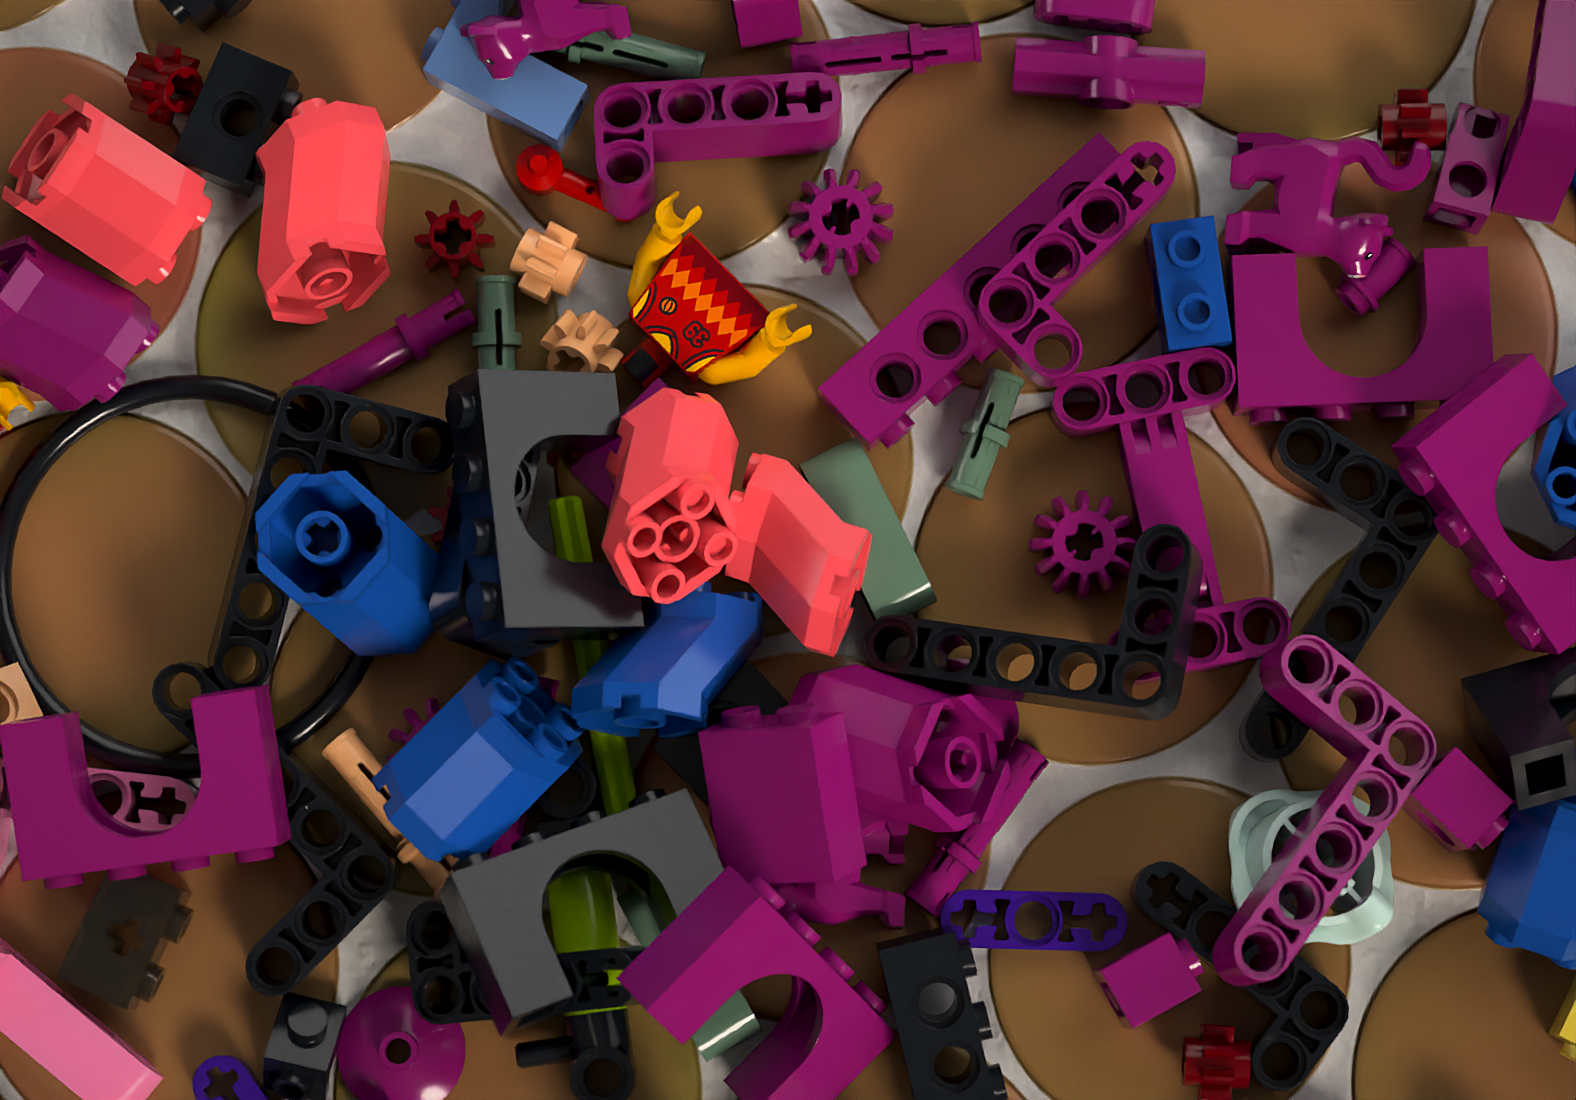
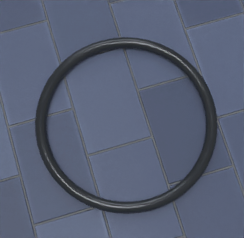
[0,374,377,779]

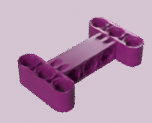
[1050,347,1291,685]

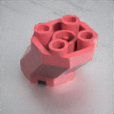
[1,93,212,287]
[256,98,391,325]
[601,387,739,604]
[716,452,873,658]

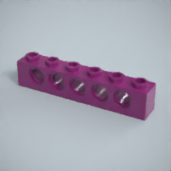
[818,132,1145,452]

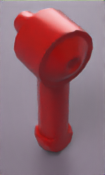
[516,144,636,223]

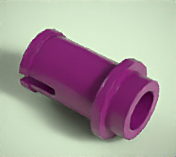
[1334,237,1417,317]

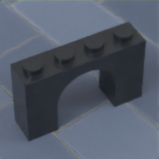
[445,369,644,641]
[1461,646,1576,811]
[439,788,724,1037]

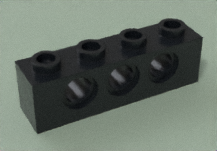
[875,925,1008,1100]

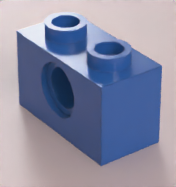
[1144,215,1233,355]

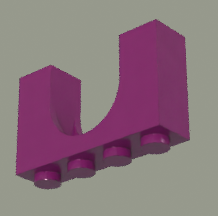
[1226,246,1494,426]
[1390,353,1576,654]
[0,684,291,889]
[617,865,897,1100]

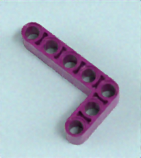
[1490,0,1576,225]
[1212,634,1437,986]

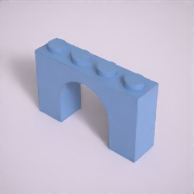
[420,0,590,152]

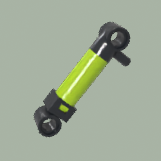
[515,758,637,1100]

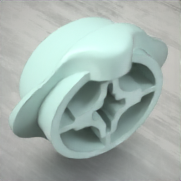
[1228,789,1394,945]

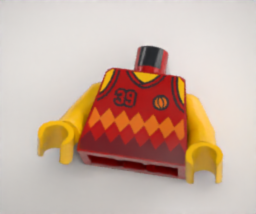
[620,191,812,390]

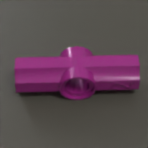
[1011,35,1206,110]

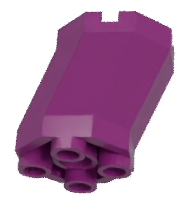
[0,235,160,411]
[788,664,1011,833]

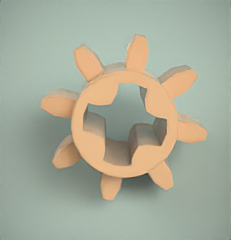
[510,221,588,304]
[540,309,624,373]

